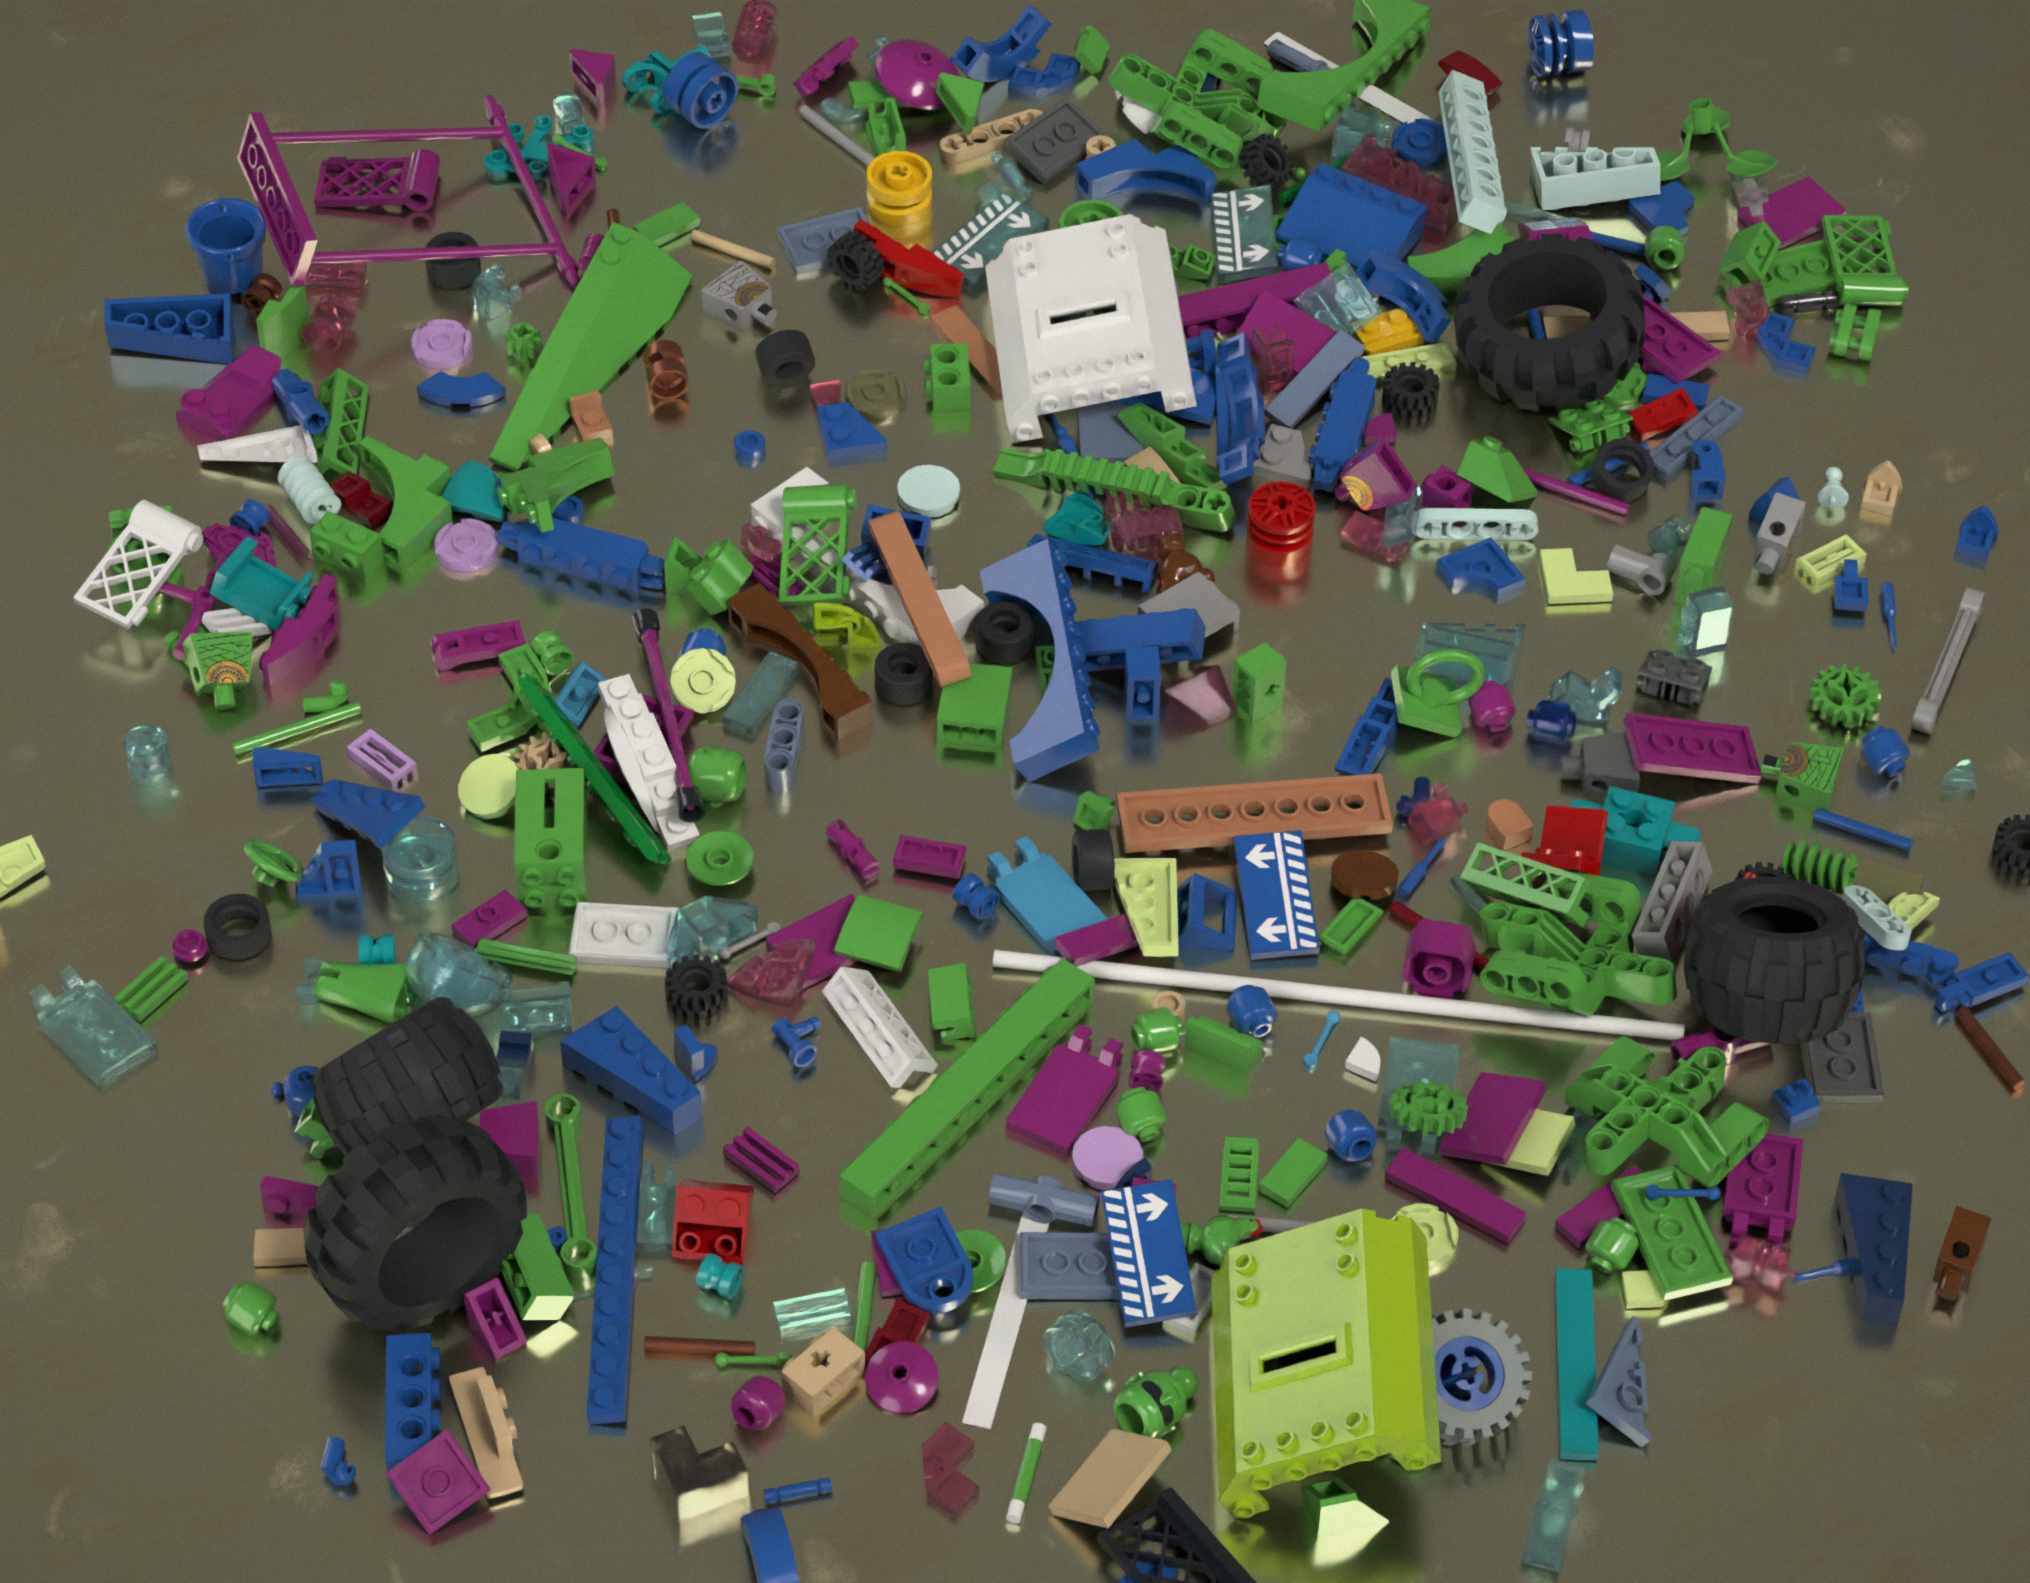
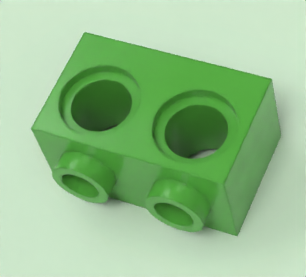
[925,343,971,410]

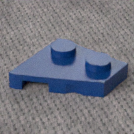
[817,402,887,459]
[295,840,362,900]

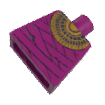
[1334,437,1416,511]

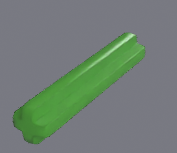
[476,938,577,975]

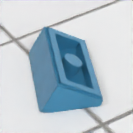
[554,661,607,727]

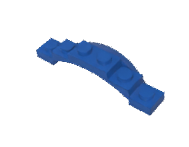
[1215,332,1265,485]

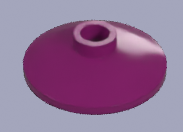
[865,1341,939,1414]

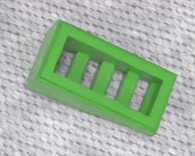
[1219,1137,1259,1213]

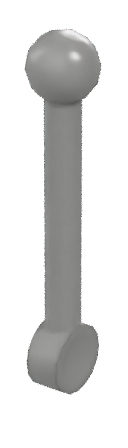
[718,922,780,960]

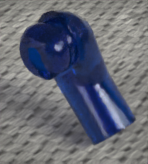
[1396,777,1430,817]

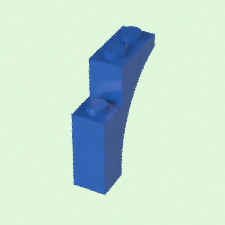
[1075,138,1217,203]

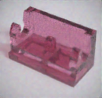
[1251,326,1295,397]

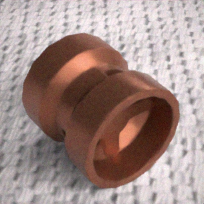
[241,273,282,316]

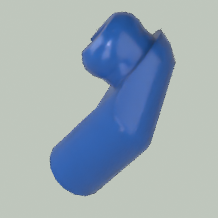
[321,1437,356,1486]

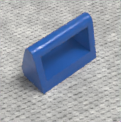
[1177,872,1237,951]

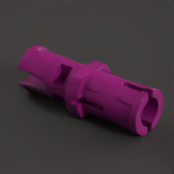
[826,819,880,879]

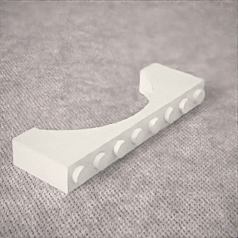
[751,467,984,647]

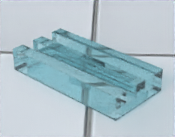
[1552,1109,1600,1179]
[774,1288,853,1339]

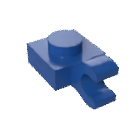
[1833,559,1869,611]

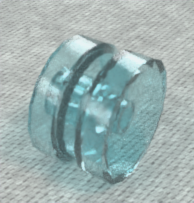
[381,815,459,903]

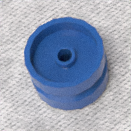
[663,51,739,129]

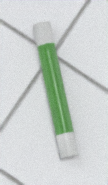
[1006,1423,1047,1524]

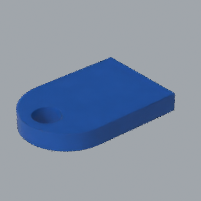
[875,1206,974,1313]

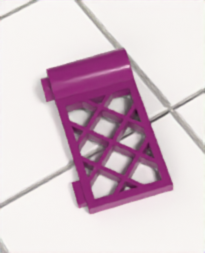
[314,149,440,212]

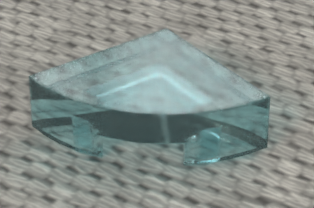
[1941,760,1977,793]

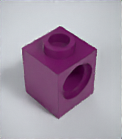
[1421,465,1473,508]

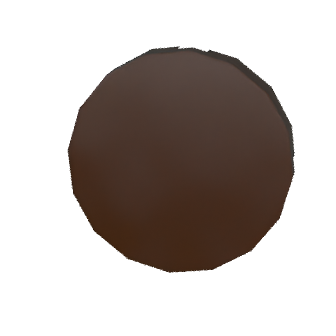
[1331,850,1399,900]

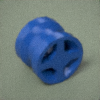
[229,499,271,536]

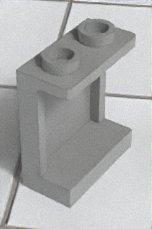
[1138,571,1240,666]

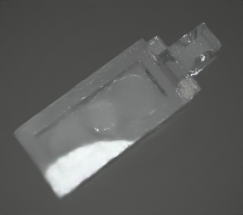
[1730,174,1769,217]

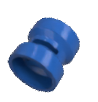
[952,873,1000,920]

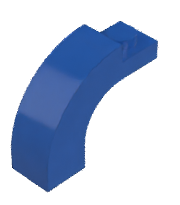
[950,4,1052,82]
[1354,249,1452,344]
[740,1508,800,1583]

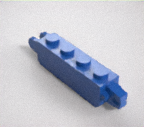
[1308,357,1377,492]
[497,518,666,592]

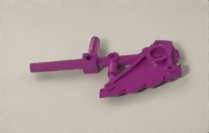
[157,523,276,660]

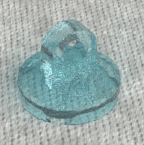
[975,149,1034,206]

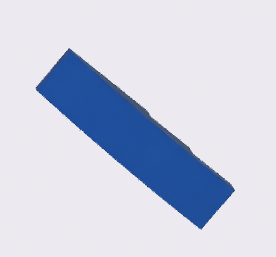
[1335,677,1401,776]

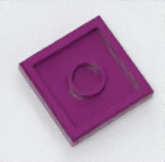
[386,1429,491,1535]

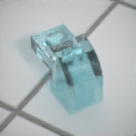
[1547,666,1623,725]

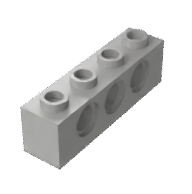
[1632,841,1713,965]

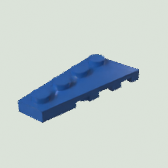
[311,779,425,849]

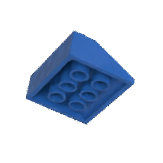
[1275,163,1428,270]

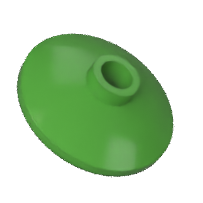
[686,831,754,886]
[948,1229,1006,1293]

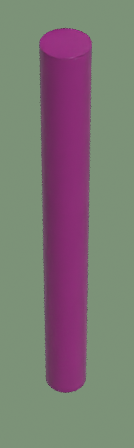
[1522,467,1630,516]

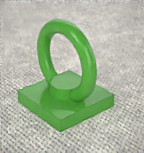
[1391,648,1485,738]

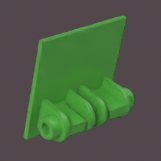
[1547,399,1633,453]

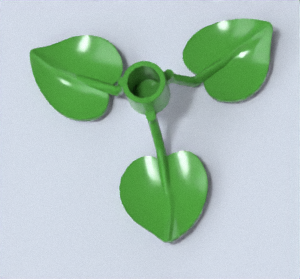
[1656,98,1778,180]

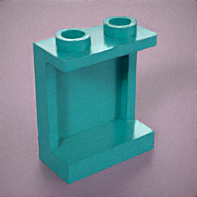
[209,536,314,630]

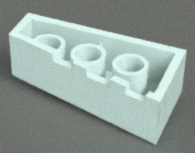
[1530,147,1660,211]

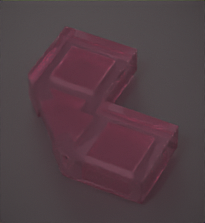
[922,1421,979,1518]

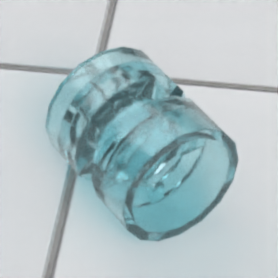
[123,725,173,788]

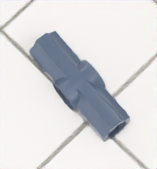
[988,1172,1100,1227]

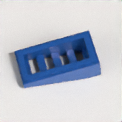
[253,747,323,787]

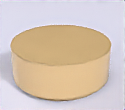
[529,433,553,455]
[1151,991,1186,1020]

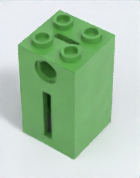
[514,768,587,908]

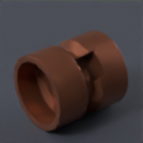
[643,340,689,399]

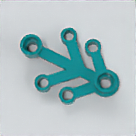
[484,115,594,180]

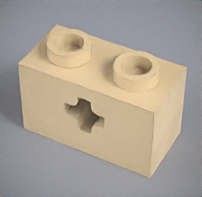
[781,1326,865,1417]

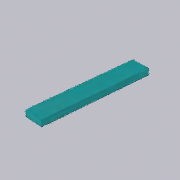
[1555,1268,1598,1461]

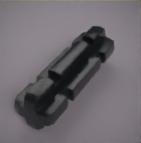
[1779,290,1839,314]

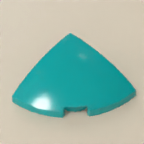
[442,460,507,522]
[1042,490,1111,545]

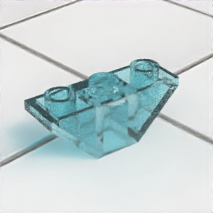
[666,896,758,969]

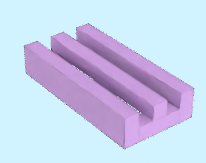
[346,729,417,790]

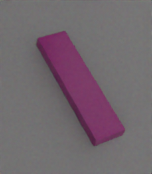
[1384,1147,1527,1244]

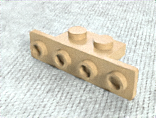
[449,1367,523,1499]

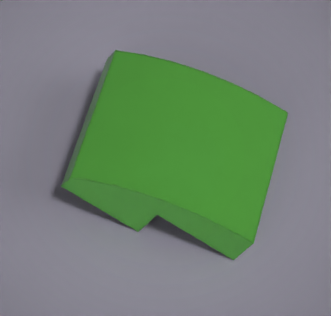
[256,285,311,359]
[834,894,924,973]

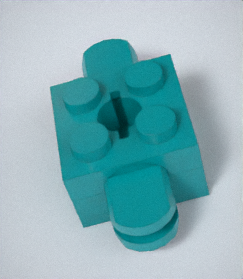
[1569,786,1701,877]

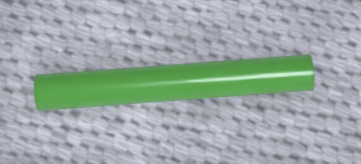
[852,1261,876,1352]

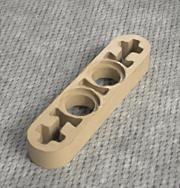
[940,109,1043,164]

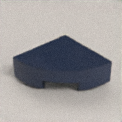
[1115,1158,1152,1189]

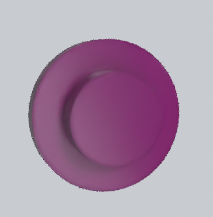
[172,929,208,962]

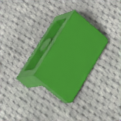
[1718,221,1781,284]
[1185,1014,1263,1074]

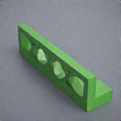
[312,368,369,475]
[1460,842,1590,927]

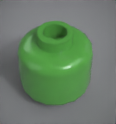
[1645,225,1685,271]
[1130,1007,1185,1054]
[1116,1087,1167,1142]
[1585,1217,1639,1273]
[222,1281,279,1335]

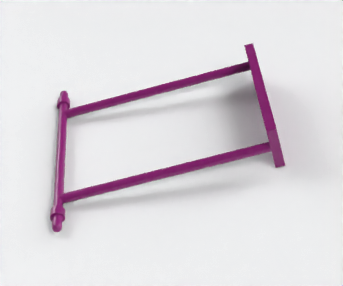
[237,95,581,288]

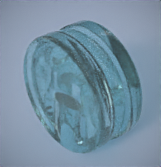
[1043,1310,1115,1382]

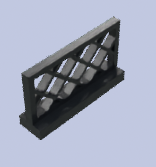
[1097,1487,1257,1583]

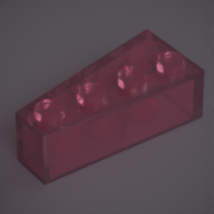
[1340,134,1458,237]

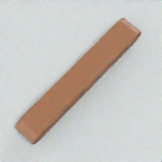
[868,510,972,688]

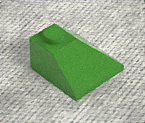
[1457,436,1538,503]

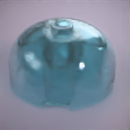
[406,932,513,1019]

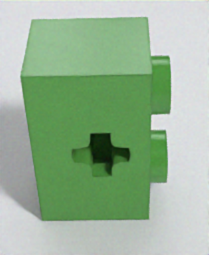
[1232,642,1287,723]

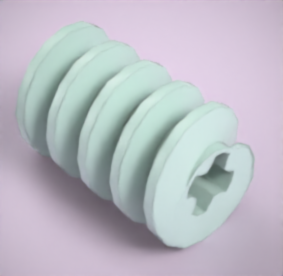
[278,456,341,524]

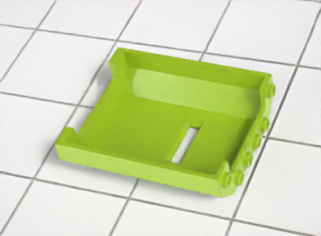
[1211,1209,1441,1519]

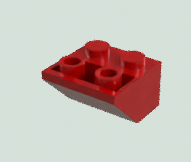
[671,1179,754,1264]

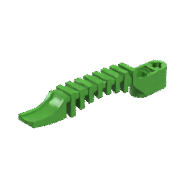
[992,447,1236,532]

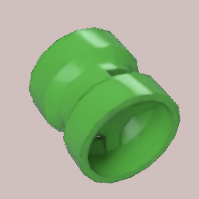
[530,629,574,676]

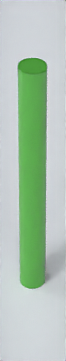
[232,701,362,755]

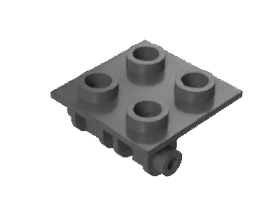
[1636,649,1713,705]

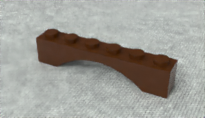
[727,583,872,741]

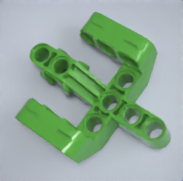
[1109,29,1286,170]
[1479,870,1677,1017]
[1565,1036,1769,1188]

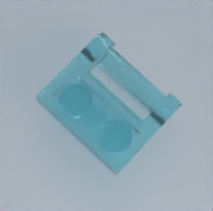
[500,981,573,1038]

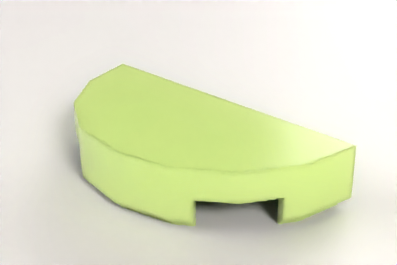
[1887,892,1940,930]

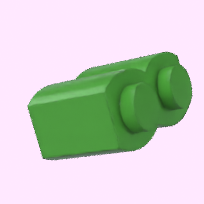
[686,539,753,615]

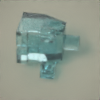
[470,264,522,323]

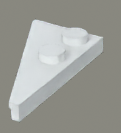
[197,425,318,463]

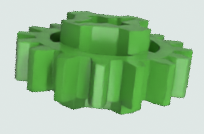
[1809,664,1882,727]
[1390,1080,1468,1136]

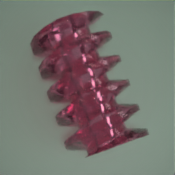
[732,0,778,63]
[1111,504,1183,553]

